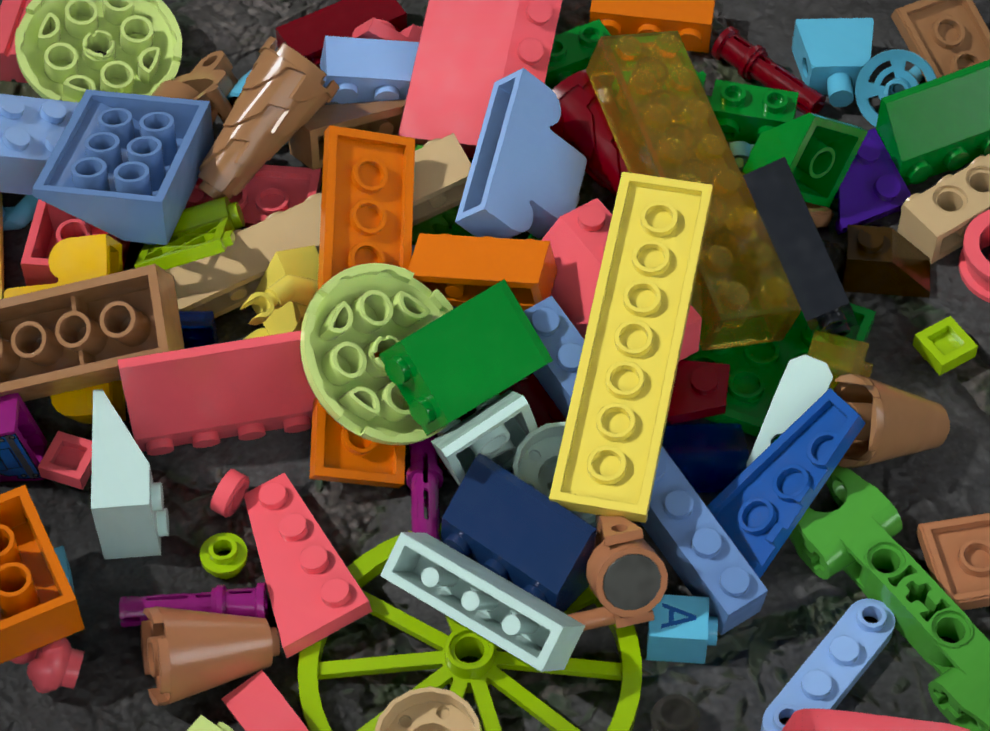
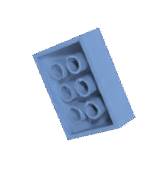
[32,89,214,245]

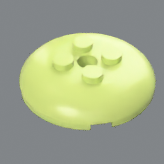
[15,0,182,102]
[300,263,454,445]

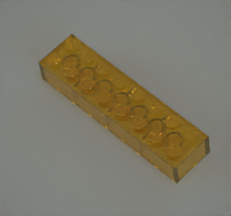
[586,31,801,351]

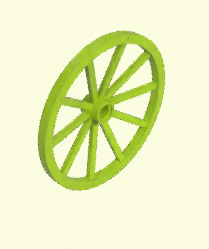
[298,523,642,731]

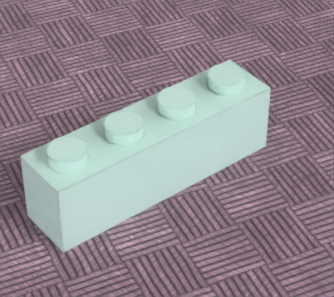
[380,532,585,672]

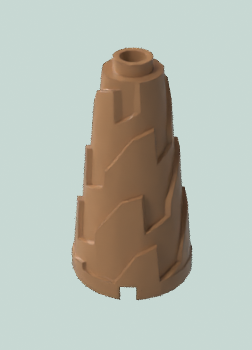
[197,36,340,200]

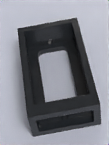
[743,157,858,342]

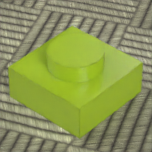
[912,316,978,376]

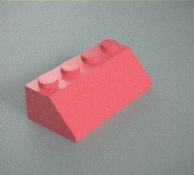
[541,198,702,361]

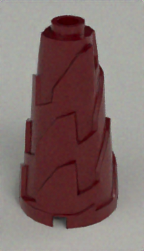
[550,68,663,197]

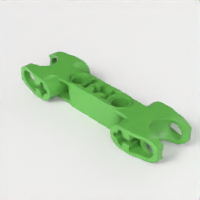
[789,465,990,731]

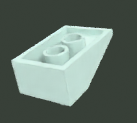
[91,389,169,559]
[431,390,538,486]

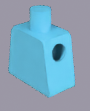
[792,18,874,107]

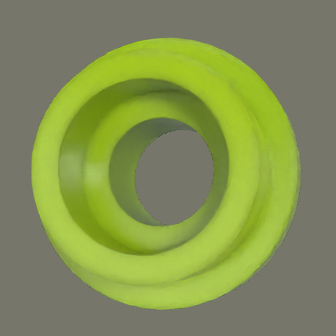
[200,532,248,579]

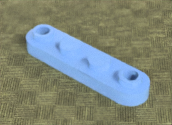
[761,598,895,731]

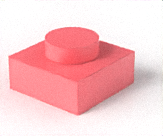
[38,431,92,490]

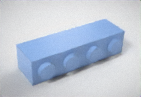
[320,36,419,104]

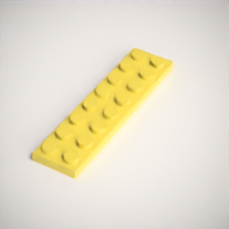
[549,172,713,523]

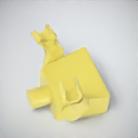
[240,245,319,340]

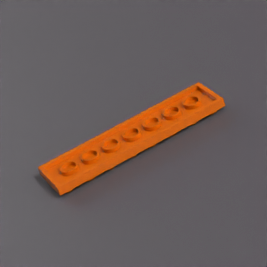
[309,125,415,488]

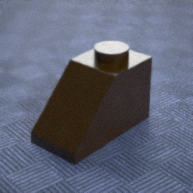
[841,224,930,298]

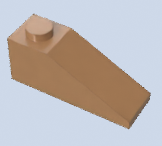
[289,99,406,170]

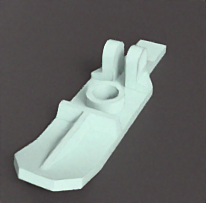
[746,355,833,467]

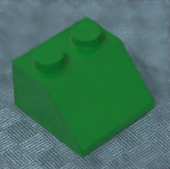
[742,113,868,208]

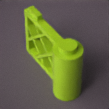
[134,196,245,270]

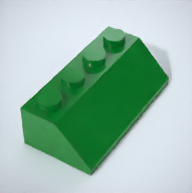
[876,59,990,186]

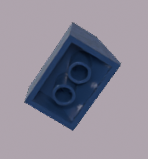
[441,453,597,613]

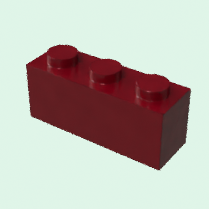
[275,0,407,68]

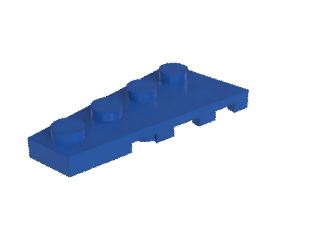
[707,388,866,579]

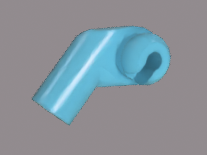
[2,195,38,231]

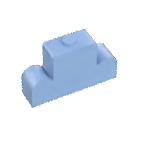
[455,68,587,239]

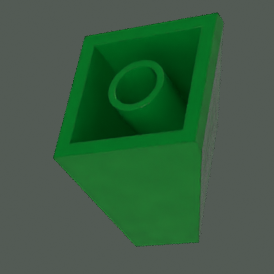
[379,279,553,436]

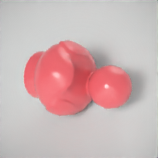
[9,637,85,694]

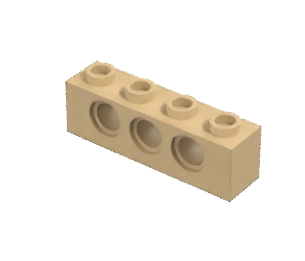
[897,154,990,264]

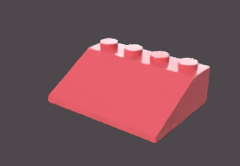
[398,0,562,158]
[118,330,315,456]

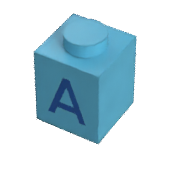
[646,594,718,664]

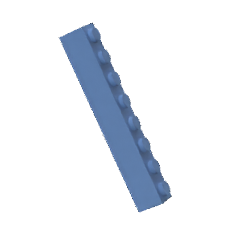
[524,296,768,635]

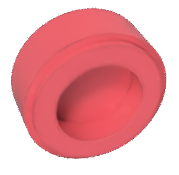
[210,469,250,518]

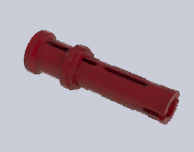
[711,26,826,115]

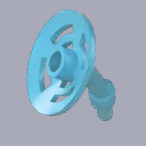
[855,49,937,127]

